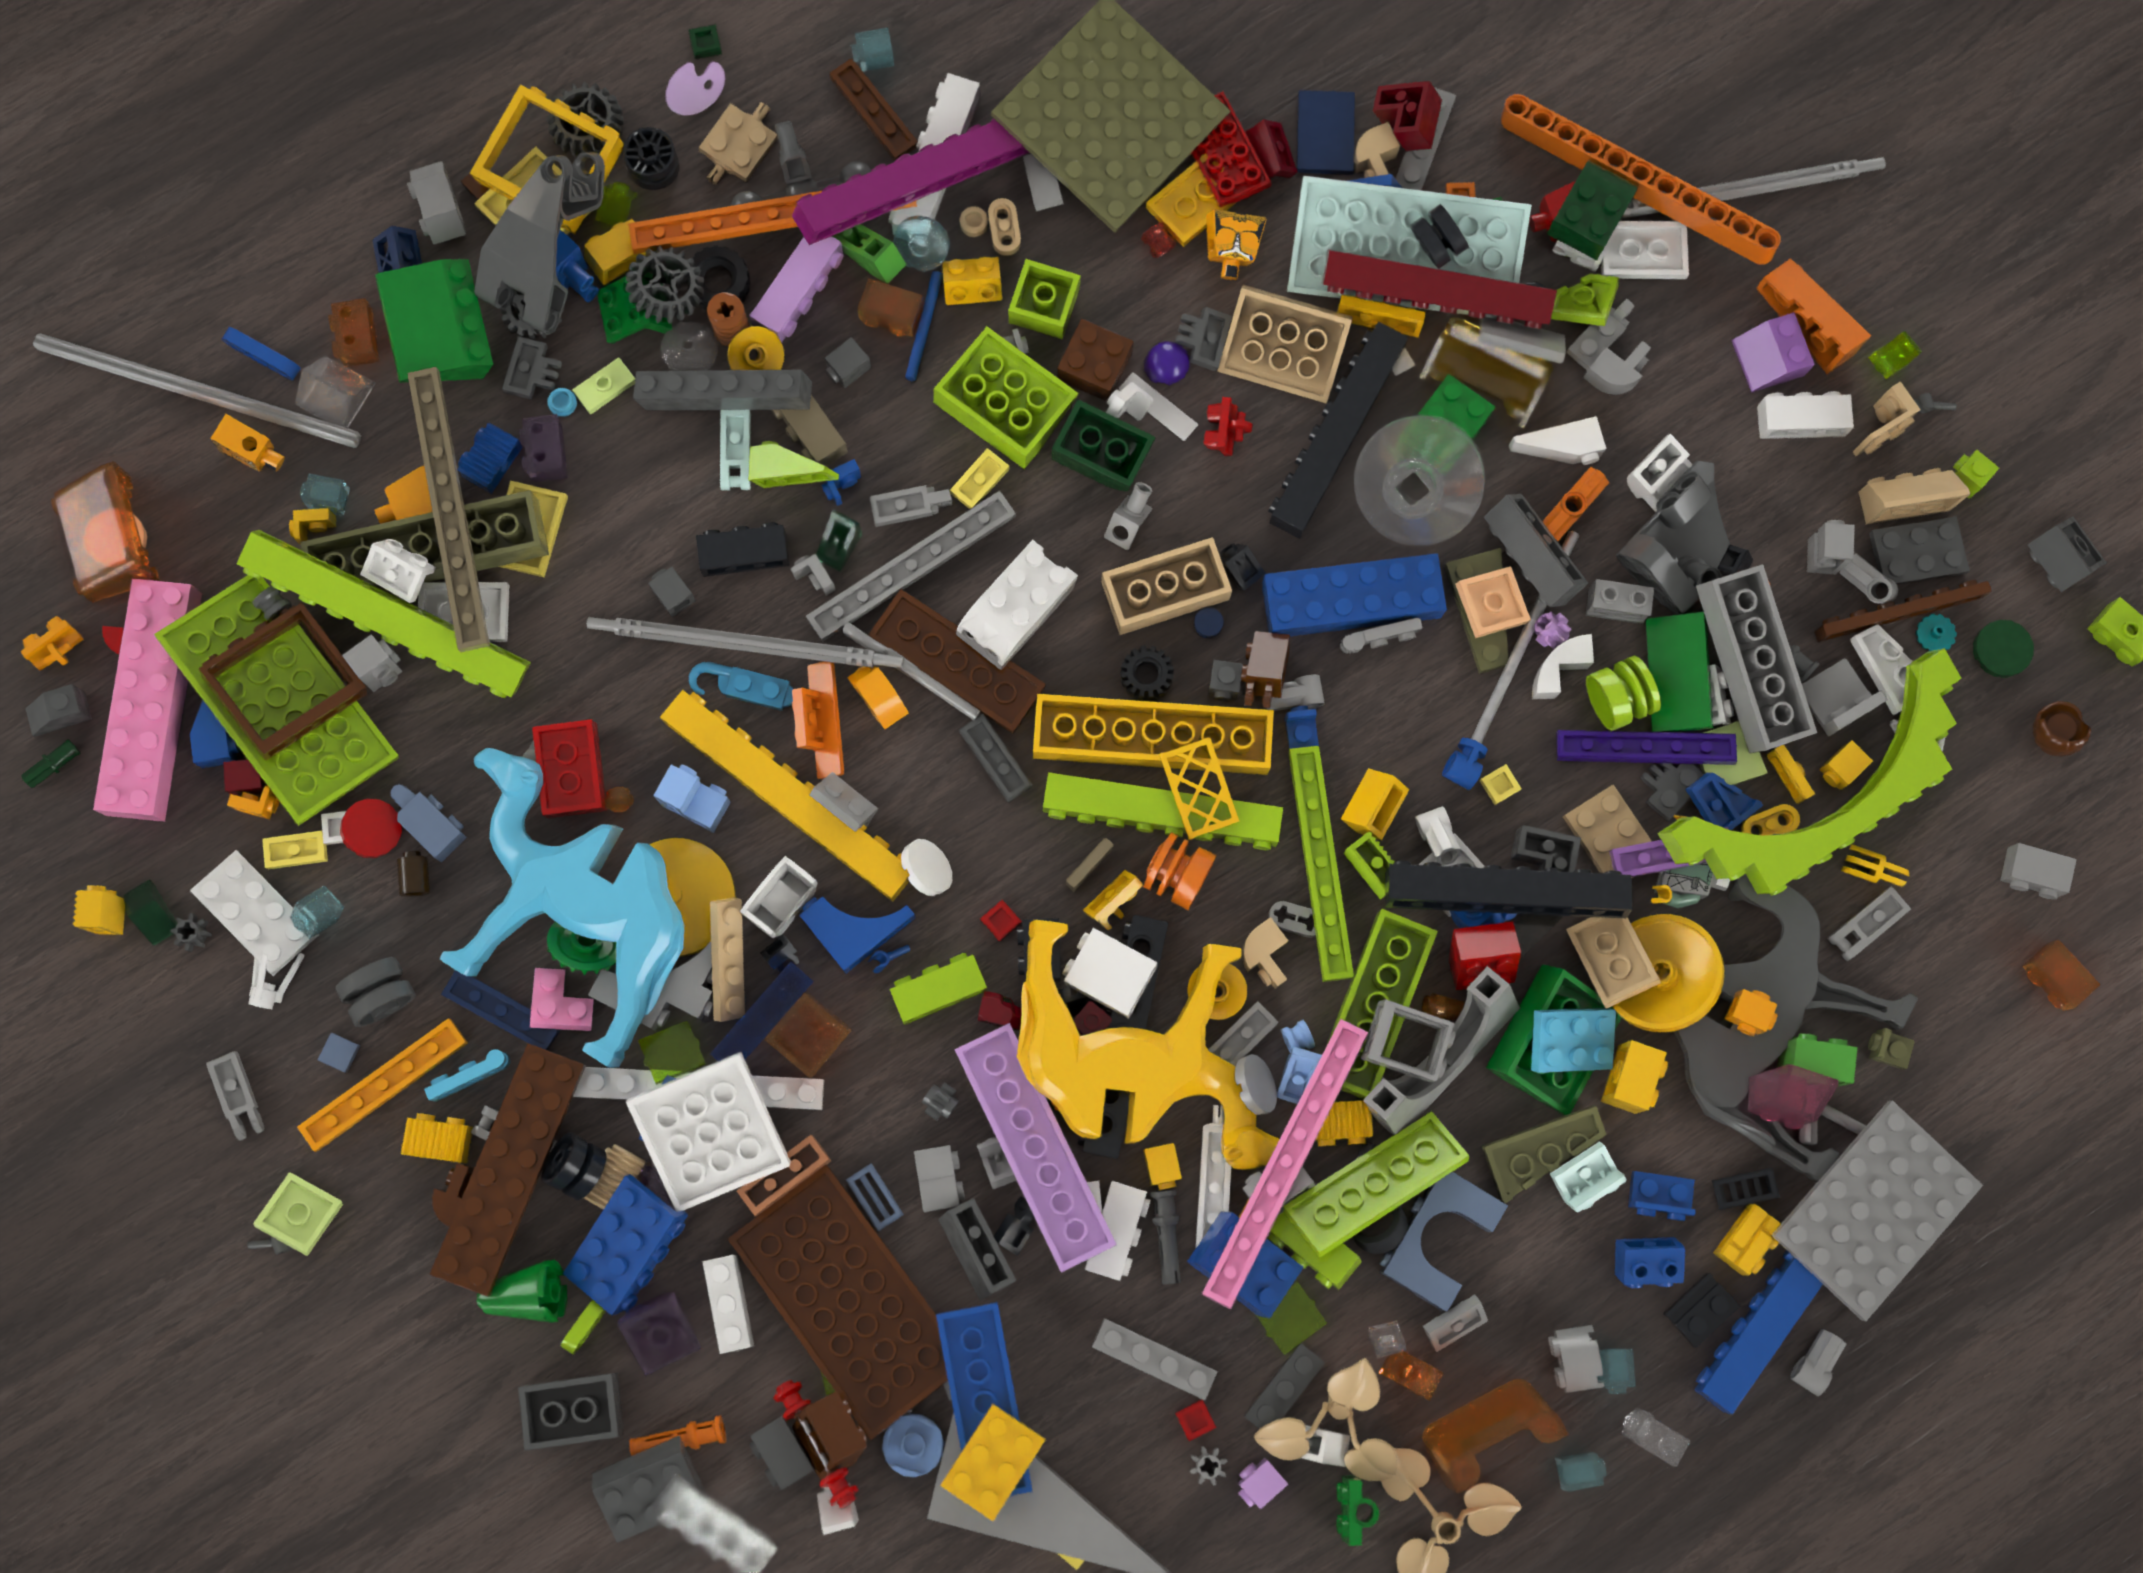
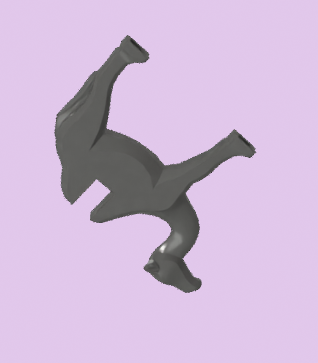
[1673,834,1918,1183]

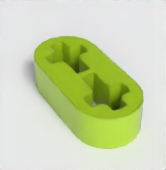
[560,1300,606,1355]

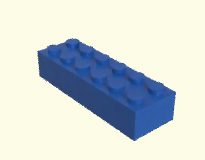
[1262,553,1447,637]

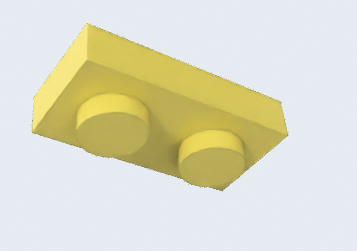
[950,448,1010,509]
[262,830,328,870]

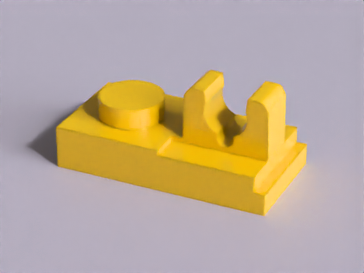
[1083,870,1143,930]

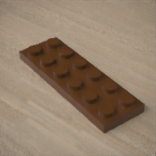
[868,589,1046,734]

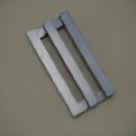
[846,1163,904,1232]

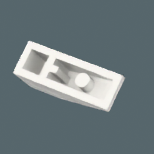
[1509,417,1606,465]

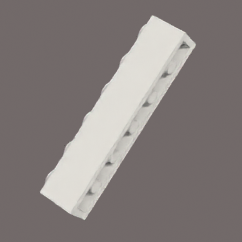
[889,73,980,245]

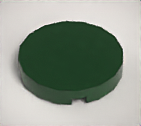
[1973,620,2034,678]

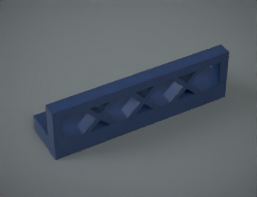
[372,226,422,273]

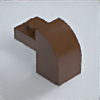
[432,1163,474,1227]

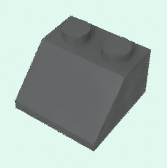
[2027,516,2107,592]

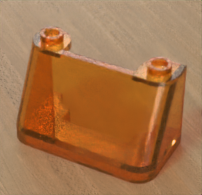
[51,461,160,602]
[1423,1379,1569,1494]

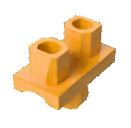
[20,616,84,671]

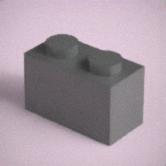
[749,1415,815,1490]

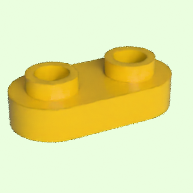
[1741,804,1800,836]

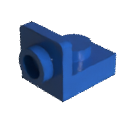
[821,459,861,506]
[1284,706,1319,749]

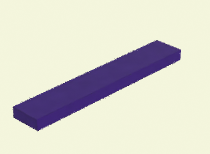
[1556,730,1737,765]

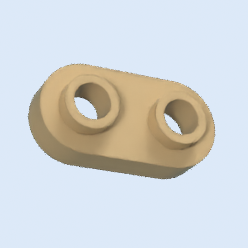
[988,198,1021,256]

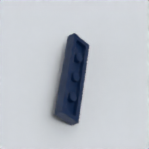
[441,970,560,1051]

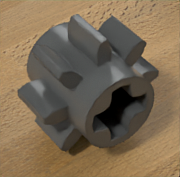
[170,913,212,952]
[922,1082,960,1121]

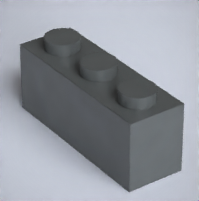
[938,1198,1016,1301]

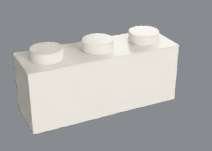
[1757,391,1854,439]
[1084,1181,1150,1281]
[702,1255,754,1354]

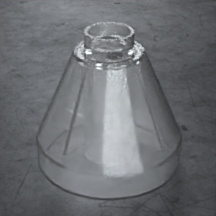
[1354,414,1486,546]

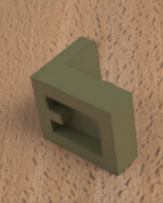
[1868,1028,1915,1070]

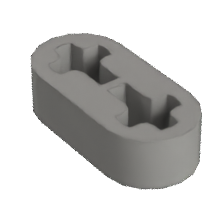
[1268,901,1316,938]

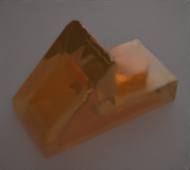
[1379,1346,1444,1401]

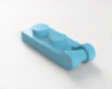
[424,1049,510,1102]

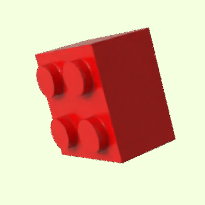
[1448,921,1521,990]

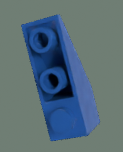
[190,700,240,769]

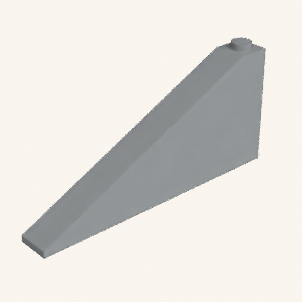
[927,1413,1171,1573]

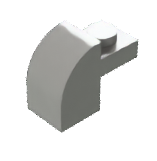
[1583,341,1651,395]

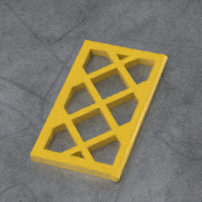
[1159,737,1239,840]

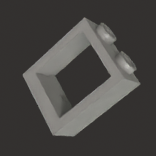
[1361,1000,1455,1082]

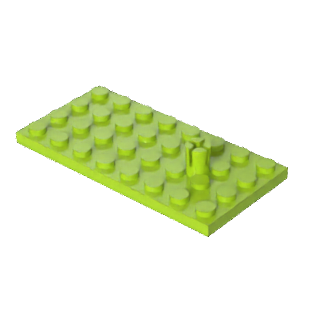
[154,575,399,826]

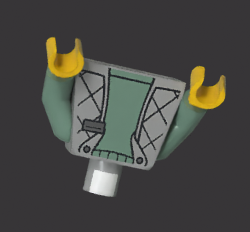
[1651,815,1730,909]

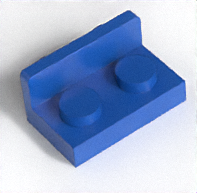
[1628,1171,1695,1221]

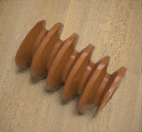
[707,292,749,346]

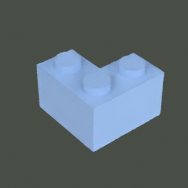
[653,764,731,833]

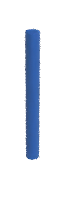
[905,271,943,381]

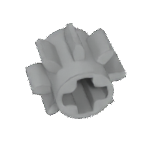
[1189,1446,1228,1486]

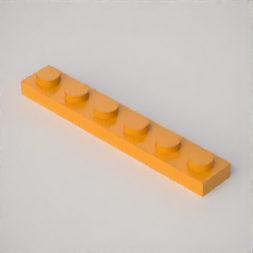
[297,1018,468,1152]

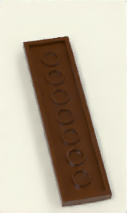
[429,1043,586,1297]

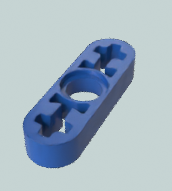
[222,327,301,381]

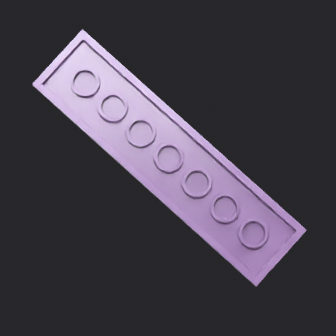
[955,1023,1117,1273]

